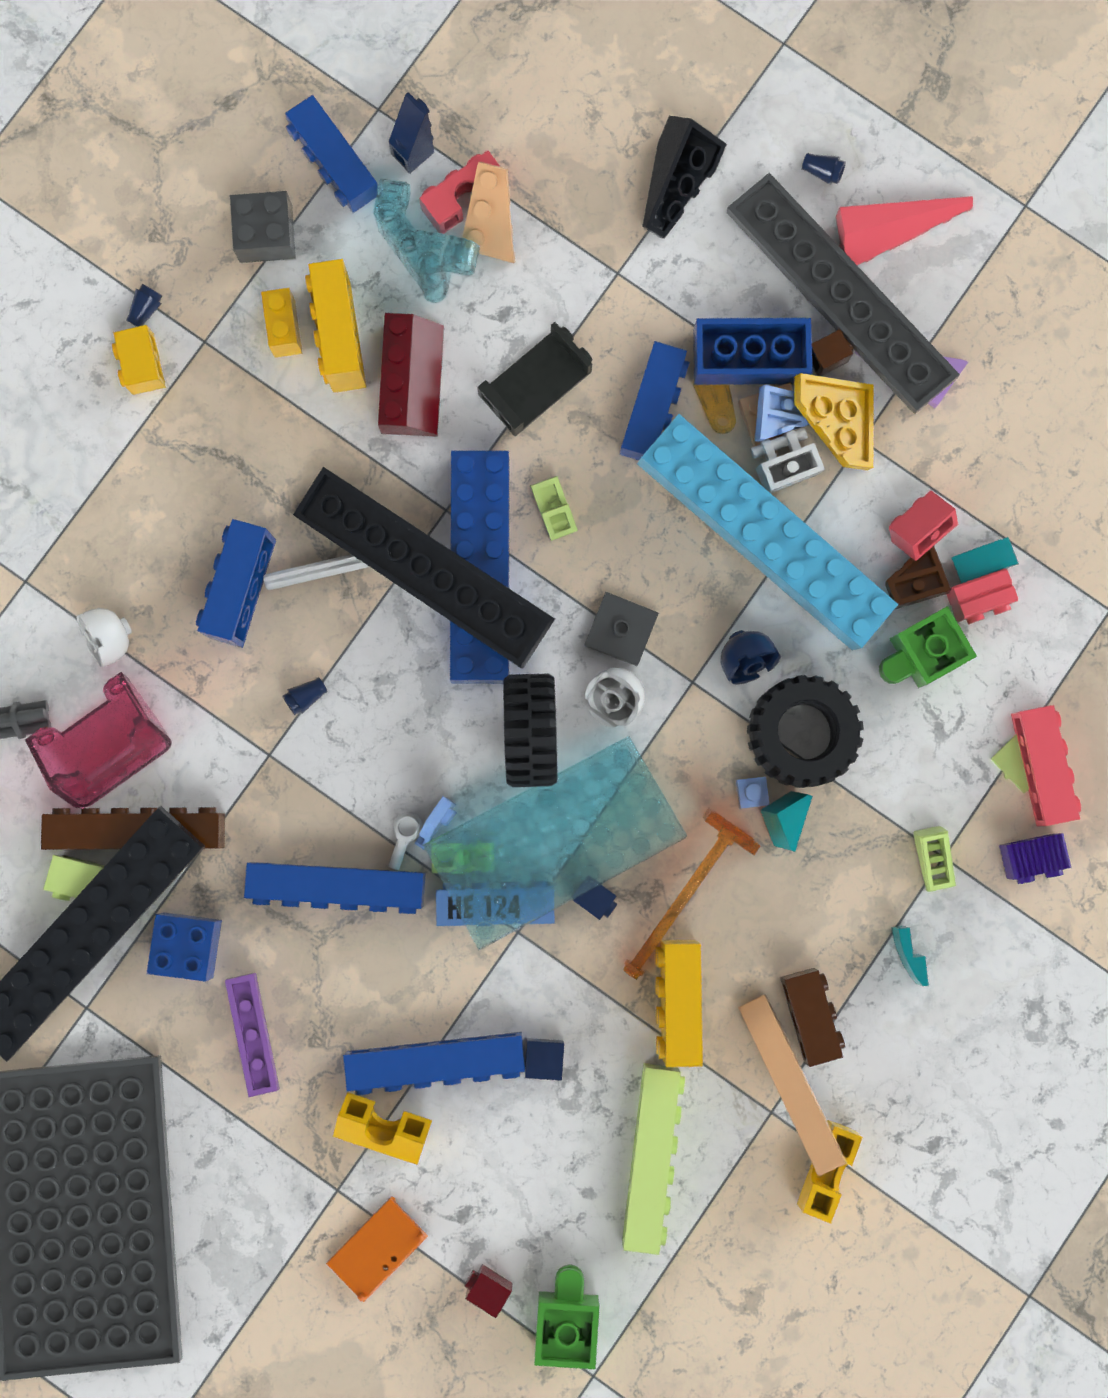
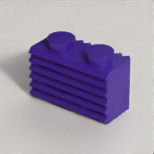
[999,833,1072,884]

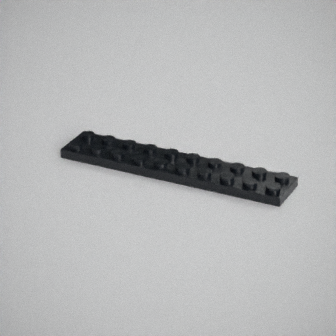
[293,467,555,669]
[0,806,205,1062]

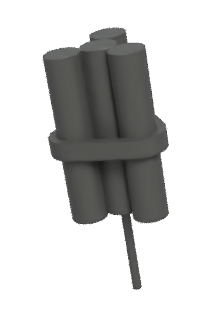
[0,700,52,739]

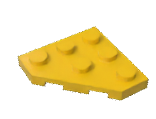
[794,373,874,470]

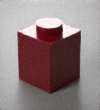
[464,1264,512,1318]

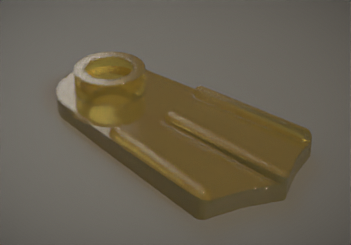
[693,381,736,434]

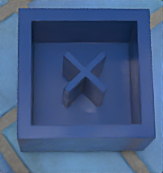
[146,912,222,982]

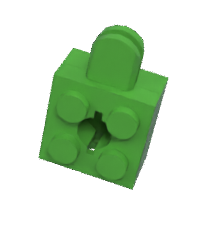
[879,606,977,688]
[534,1264,600,1370]

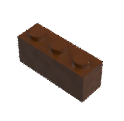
[780,968,845,1067]

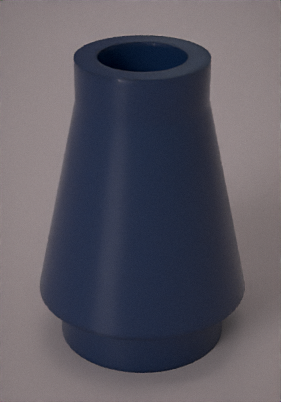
[802,153,846,185]
[126,284,162,327]
[282,677,328,715]

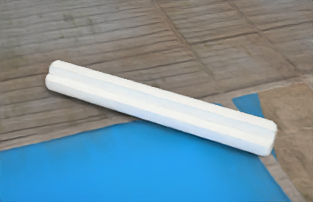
[263,554,369,590]

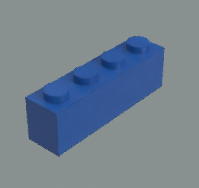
[285,94,380,213]
[620,341,690,460]

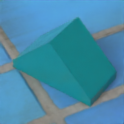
[760,791,813,852]

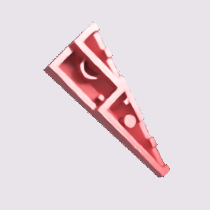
[835,196,973,265]

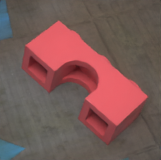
[419,150,500,235]

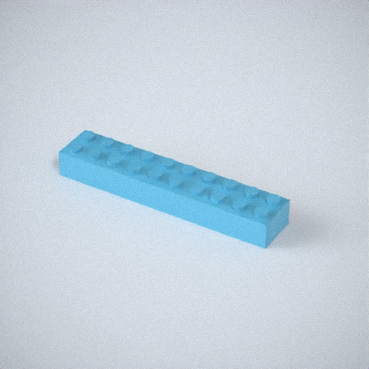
[637,414,898,650]

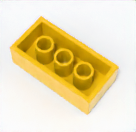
[305,259,367,393]
[655,940,703,1067]

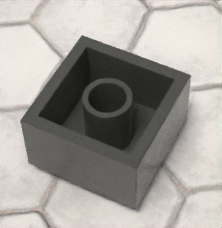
[230,191,296,263]

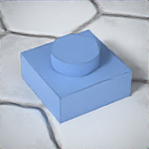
[736,777,769,809]

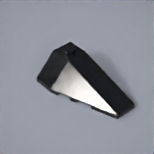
[642,116,727,239]

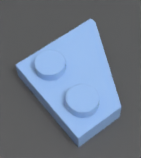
[755,385,810,442]
[415,796,457,850]

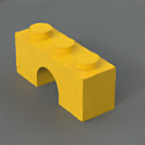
[333,1092,432,1165]
[797,1120,863,1224]

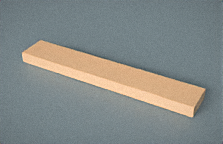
[738,995,847,1176]

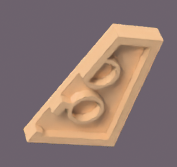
[460,162,515,263]

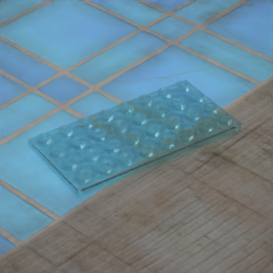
[423,736,687,950]

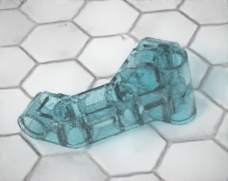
[374,178,480,303]

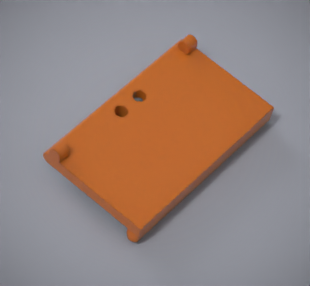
[326,1196,428,1302]

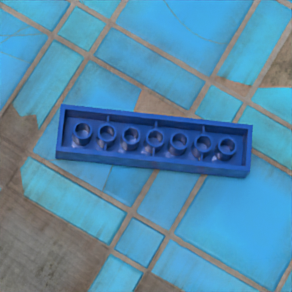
[450,451,510,684]

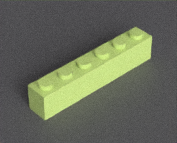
[622,1063,685,1255]

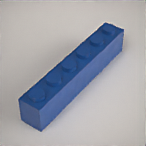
[244,862,426,914]
[343,1032,525,1095]

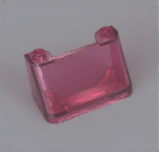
[25,672,172,808]

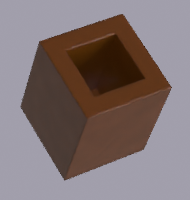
[812,329,854,376]

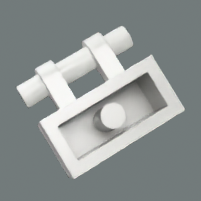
[750,428,825,493]

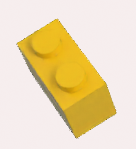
[261,288,303,358]
[112,325,166,395]

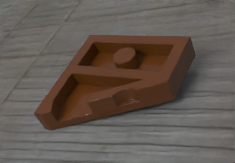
[885,546,951,610]

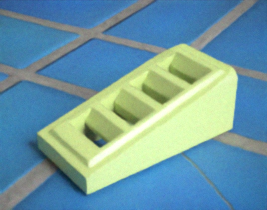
[913,826,956,892]

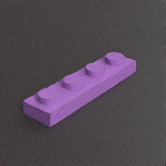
[225,973,280,1097]

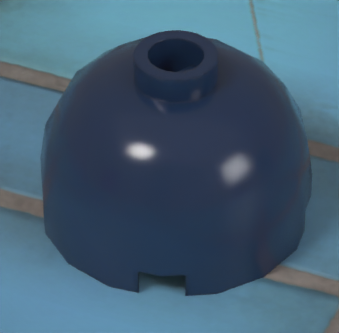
[720,630,781,685]

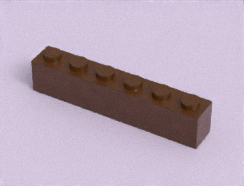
[41,807,225,850]

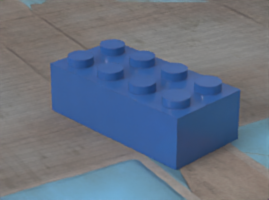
[693,318,812,385]
[196,519,276,648]

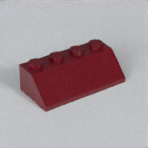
[378,313,444,437]

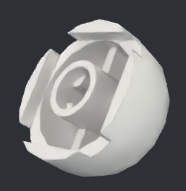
[77,608,132,668]
[585,668,645,728]

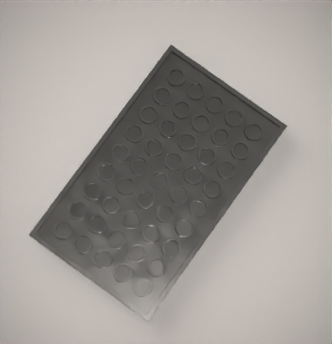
[0,1055,183,1381]

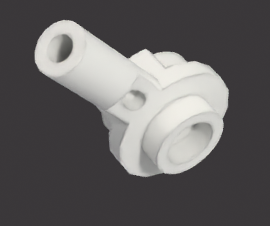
[388,812,422,870]

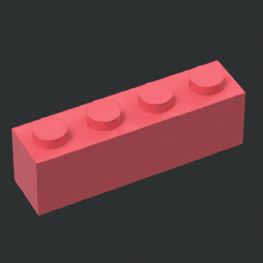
[1011,705,1081,826]

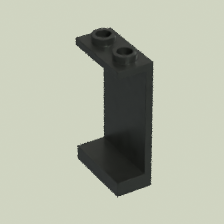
[477,322,592,437]

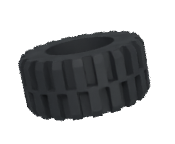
[503,673,557,787]
[747,675,864,788]

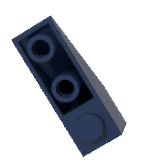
[388,92,434,174]

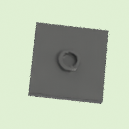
[584,592,659,666]

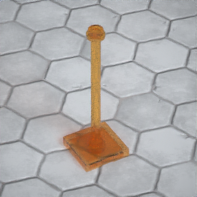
[623,807,761,980]

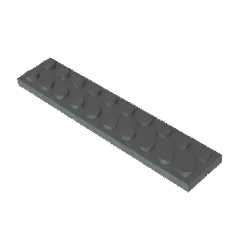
[726,173,960,414]

